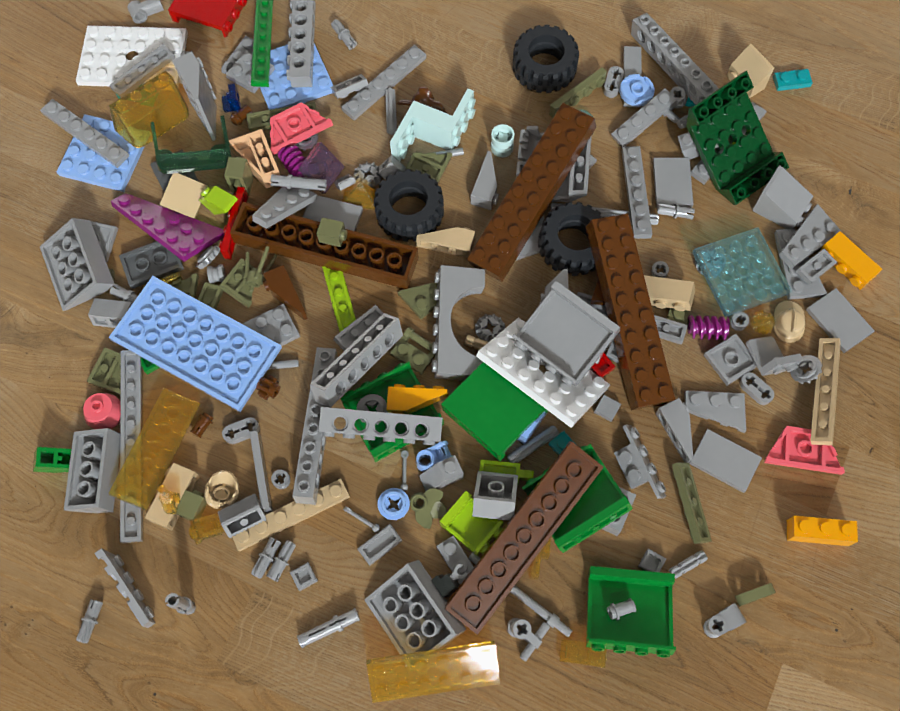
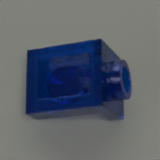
[222,83,241,113]

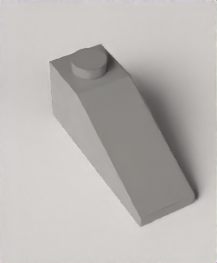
[471,151,499,210]
[656,398,693,463]

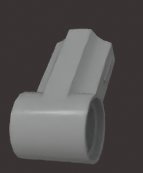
[127,0,164,24]

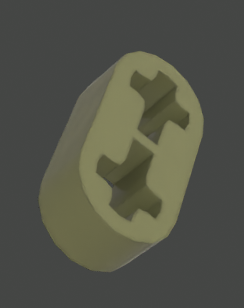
[735,583,776,606]

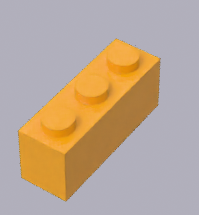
[819,231,882,290]
[786,516,858,546]

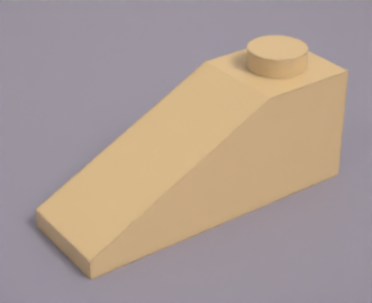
[416,227,475,258]

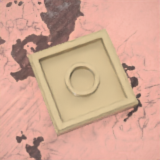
[160,171,208,219]

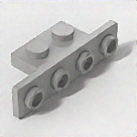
[614,424,666,499]

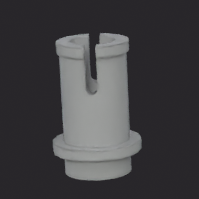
[607,598,636,620]

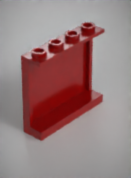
[168,0,247,38]

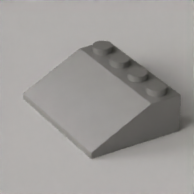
[172,51,217,141]
[40,218,114,311]
[365,560,467,671]

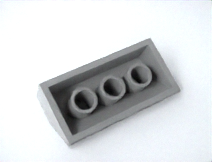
[64,428,121,513]

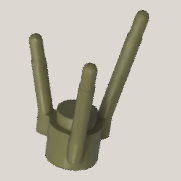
[243,246,277,287]

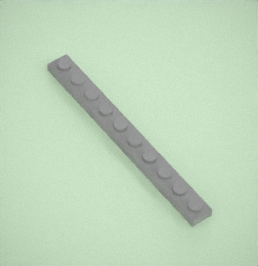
[120,350,143,543]

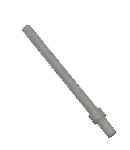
[468,553,573,637]

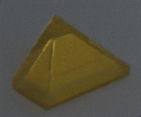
[342,181,376,210]

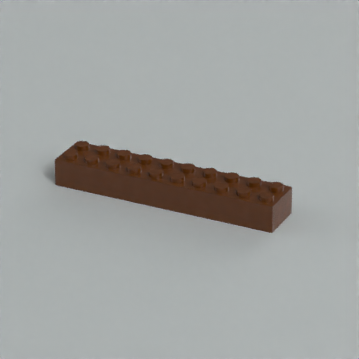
[467,103,596,282]
[230,202,419,289]
[586,214,676,411]

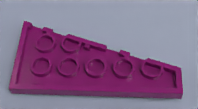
[111,193,224,262]

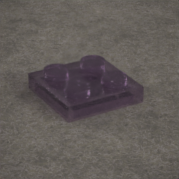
[298,142,345,194]

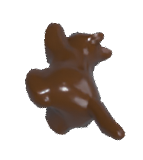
[398,86,447,113]

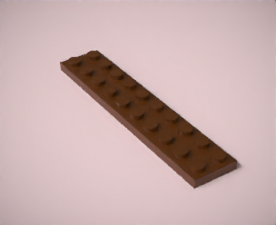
[445,441,603,635]

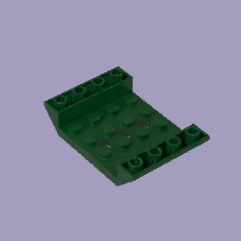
[686,71,789,205]

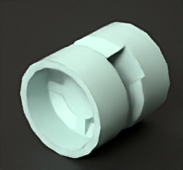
[491,124,515,158]

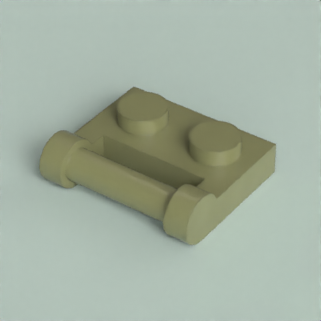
[390,327,435,375]

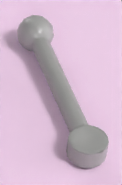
[400,450,409,491]
[343,506,380,532]

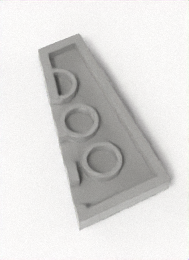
[252,187,317,229]
[779,204,842,269]
[774,229,827,300]
[94,548,155,628]

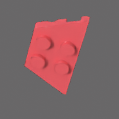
[270,102,333,155]
[764,426,845,475]

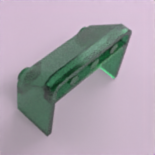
[150,116,231,174]

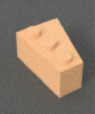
[228,129,280,189]

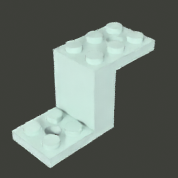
[390,89,476,162]

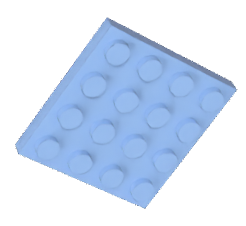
[260,44,333,110]
[56,114,150,192]

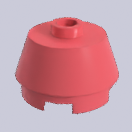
[83,393,121,429]

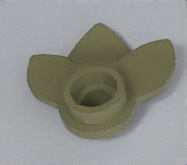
[410,488,447,529]

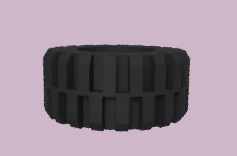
[512,25,579,94]
[374,169,444,242]
[538,202,604,276]

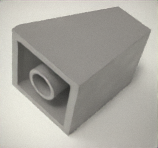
[752,166,813,229]

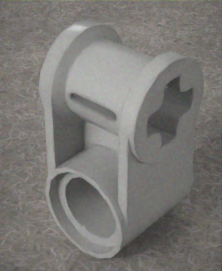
[703,603,747,638]

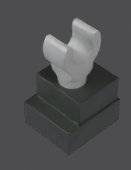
[431,564,469,598]

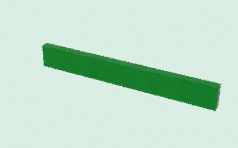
[251,0,273,87]

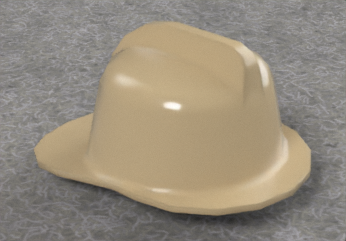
[774,301,805,343]

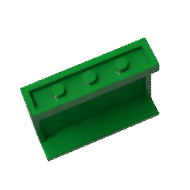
[340,362,444,463]
[441,362,548,461]
[522,444,633,553]
[586,566,676,658]

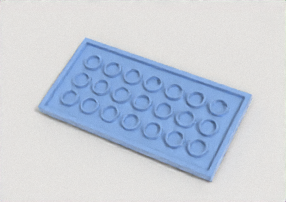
[109,276,282,412]

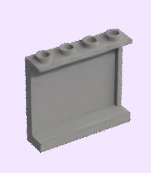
[512,281,620,387]

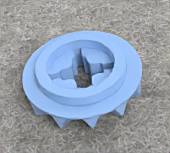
[378,488,410,520]

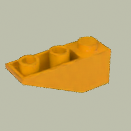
[386,384,449,415]

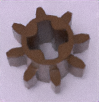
[256,375,281,400]

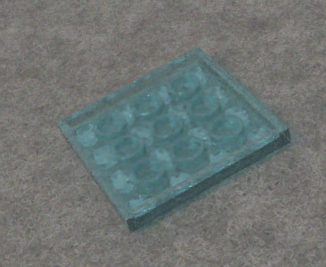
[692,227,792,317]

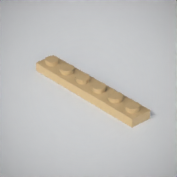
[811,338,841,445]
[232,479,350,552]

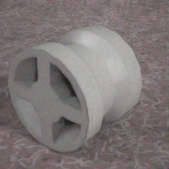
[207,264,226,284]

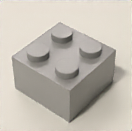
[472,471,518,521]

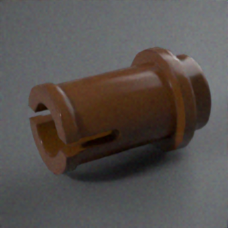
[230,104,253,126]
[190,412,214,438]

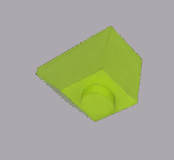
[198,186,238,215]

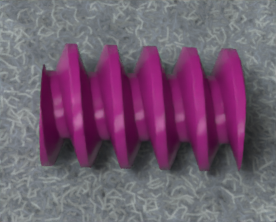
[278,146,313,178]
[687,315,730,340]

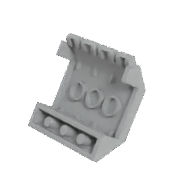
[516,126,592,202]

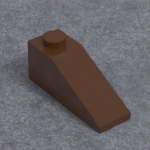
[262,265,308,320]

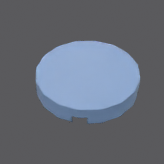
[619,74,655,107]

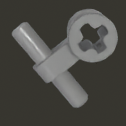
[652,87,686,123]
[507,618,550,661]

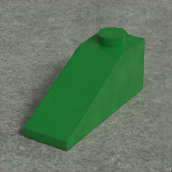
[33,447,72,473]

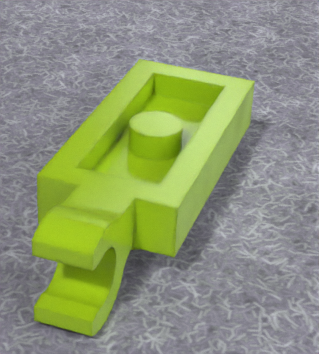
[479,460,534,485]

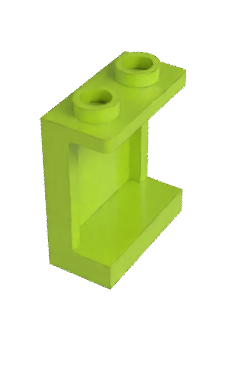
[440,491,504,556]

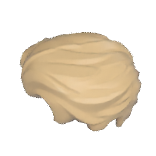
[204,470,239,509]

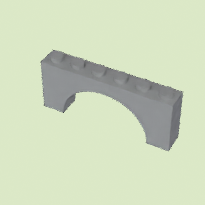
[432,265,485,381]

